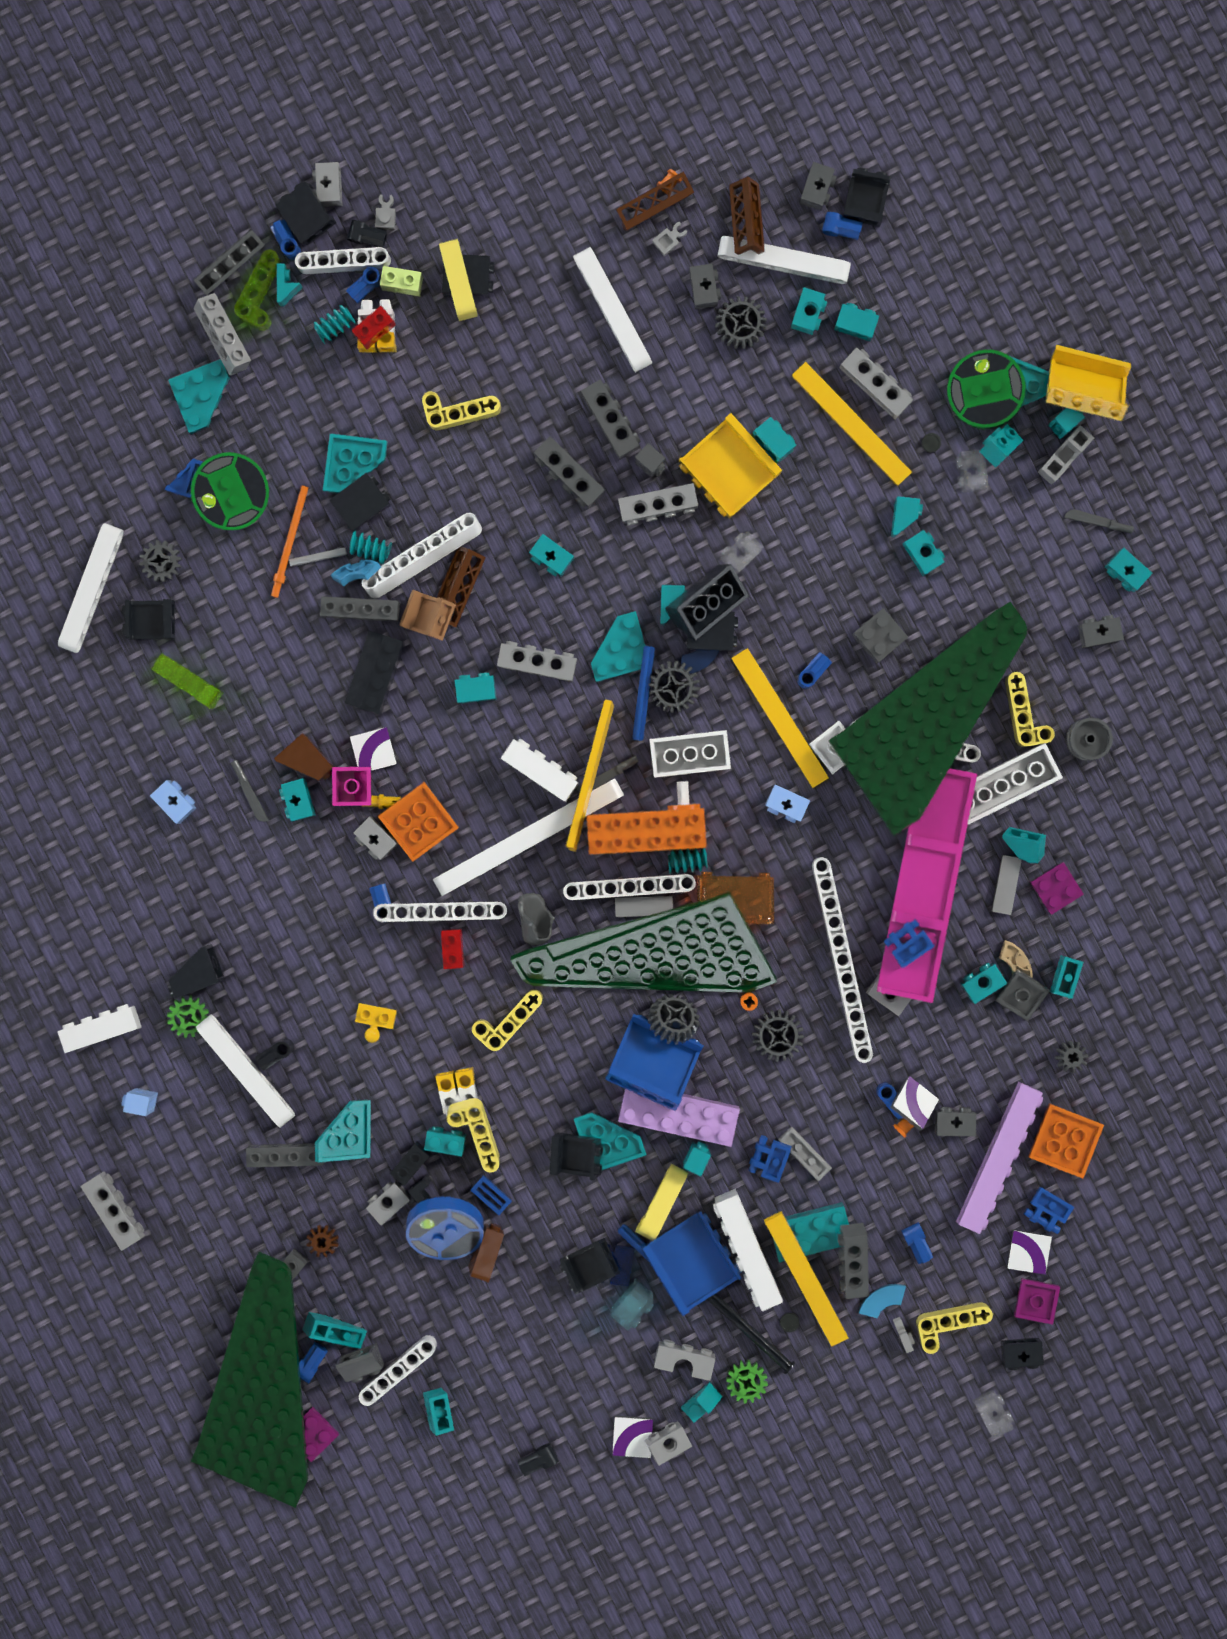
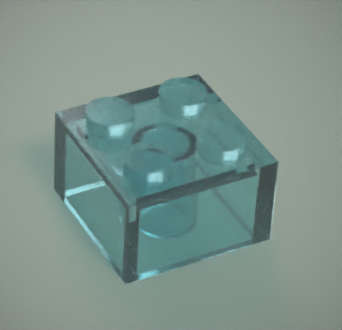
[610,1279,654,1331]

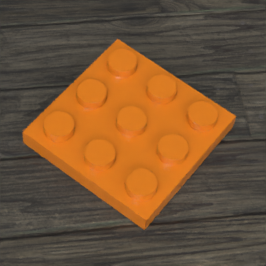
[378,782,459,862]
[1028,1103,1104,1179]

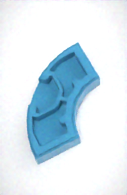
[330,560,381,586]
[858,1284,906,1318]

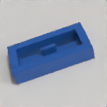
[470,1175,512,1215]

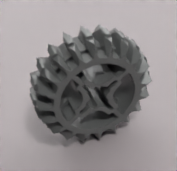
[715,296,767,349]
[649,661,701,713]
[648,994,700,1045]
[752,1009,804,1062]

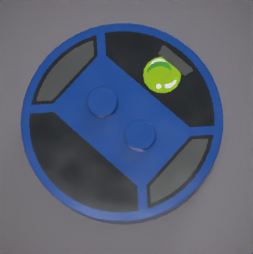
[406,1197,484,1260]

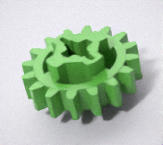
[167,995,209,1038]
[726,1360,768,1404]

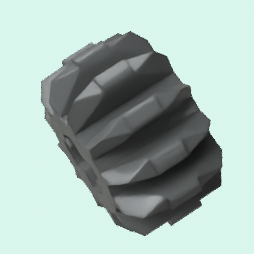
[1055,1040,1089,1073]

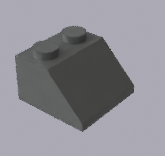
[335,1343,384,1383]

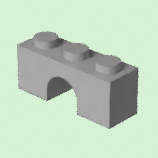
[1038,425,1094,485]
[654,1340,716,1381]

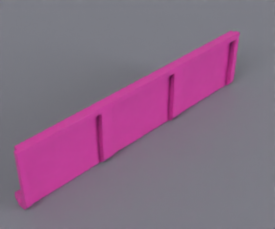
[876,769,977,1003]

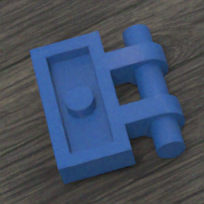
[884,919,935,968]
[748,1135,792,1183]
[1024,1187,1074,1234]

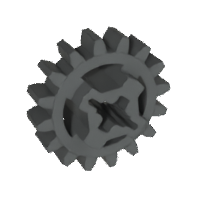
[139,540,182,582]

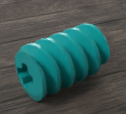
[313,305,357,344]
[349,530,392,565]
[668,848,708,874]

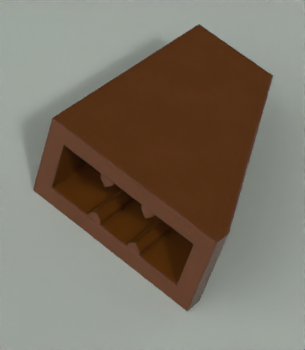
[274,733,334,781]
[468,1223,504,1283]

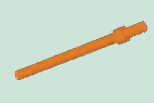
[271,485,308,598]

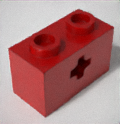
[352,306,396,350]
[441,928,464,969]

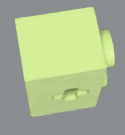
[380,266,423,296]

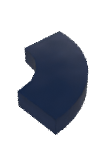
[680,649,719,674]

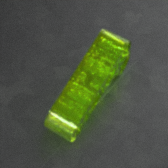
[234,249,281,331]
[151,653,224,709]

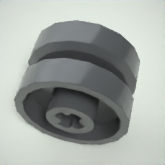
[1065,718,1113,761]

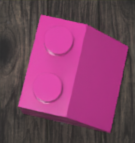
[332,767,371,806]

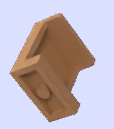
[400,590,456,641]

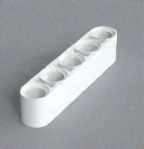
[295,247,391,274]
[359,1335,437,1406]

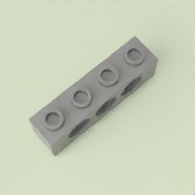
[194,293,251,376]
[839,347,913,420]
[618,483,698,526]
[497,641,577,682]
[80,1171,145,1251]

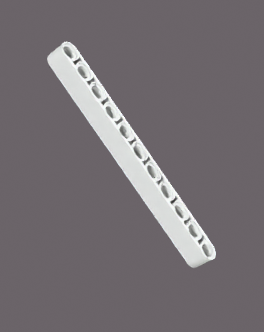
[433,779,624,896]
[812,857,873,1063]

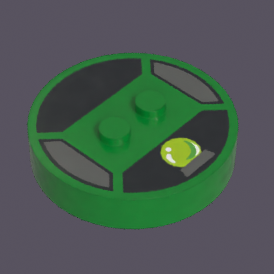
[947,350,1026,429]
[190,452,269,530]

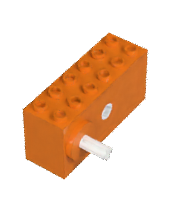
[587,781,706,854]

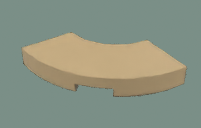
[999,940,1033,978]

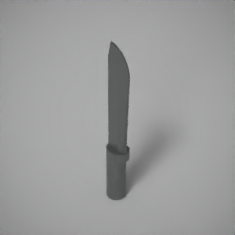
[1064,509,1134,534]
[576,755,639,792]
[230,760,269,822]

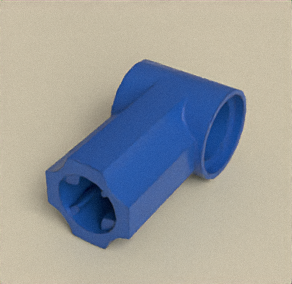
[822,212,863,240]
[270,219,301,260]
[346,267,381,303]
[797,652,832,689]
[369,883,391,919]
[876,1082,903,1120]
[901,1222,933,1264]
[299,1342,328,1384]

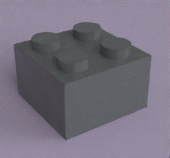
[852,608,908,664]

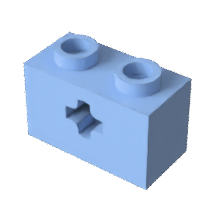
[150,780,196,824]
[765,785,810,823]
[122,1088,158,1116]

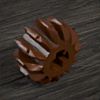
[306,1225,339,1257]

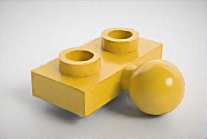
[355,1003,397,1043]

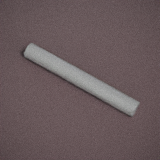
[289,547,347,567]

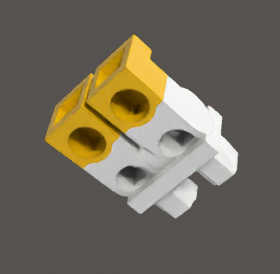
[357,299,396,353]
[435,1067,478,1117]

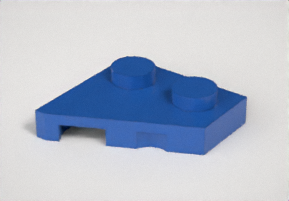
[165,459,203,498]

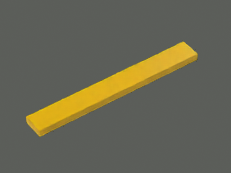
[792,362,912,486]
[731,648,829,788]
[566,699,614,852]
[764,1211,848,1347]

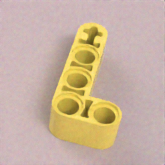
[439,239,478,321]
[422,391,501,431]
[1005,672,1054,747]
[472,990,543,1051]
[447,1098,499,1172]
[635,1163,689,1241]
[916,1302,993,1354]

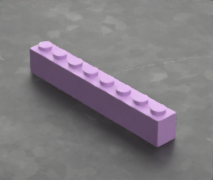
[956,1081,1043,1234]

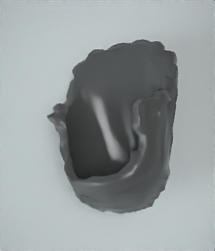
[518,893,555,946]

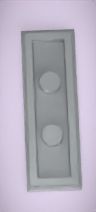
[991,855,1021,915]
[615,896,673,917]
[778,1126,832,1181]

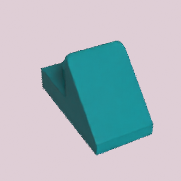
[277,264,302,306]
[681,1382,723,1423]

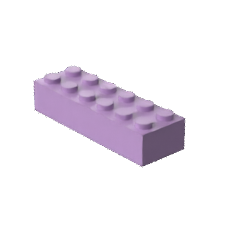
[618,1089,740,1147]

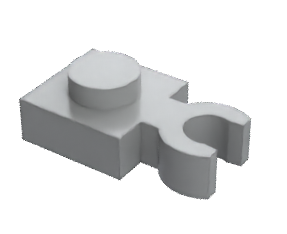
[375,195,396,230]
[652,222,687,257]
[893,1317,915,1353]

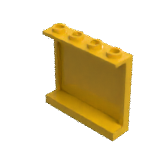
[1046,345,1131,421]
[679,413,782,519]

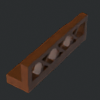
[616,171,694,231]
[729,176,765,255]
[437,547,486,628]

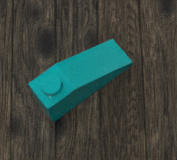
[302,1312,367,1349]

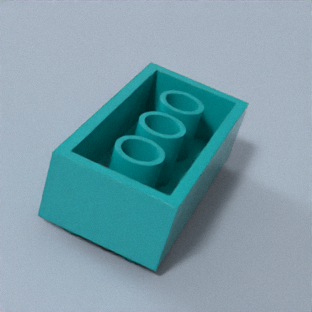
[772,1202,849,1262]

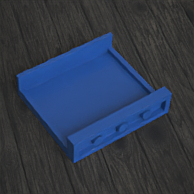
[605,1014,704,1111]
[641,1211,741,1316]

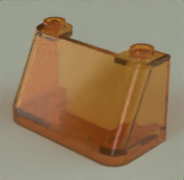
[696,872,774,924]

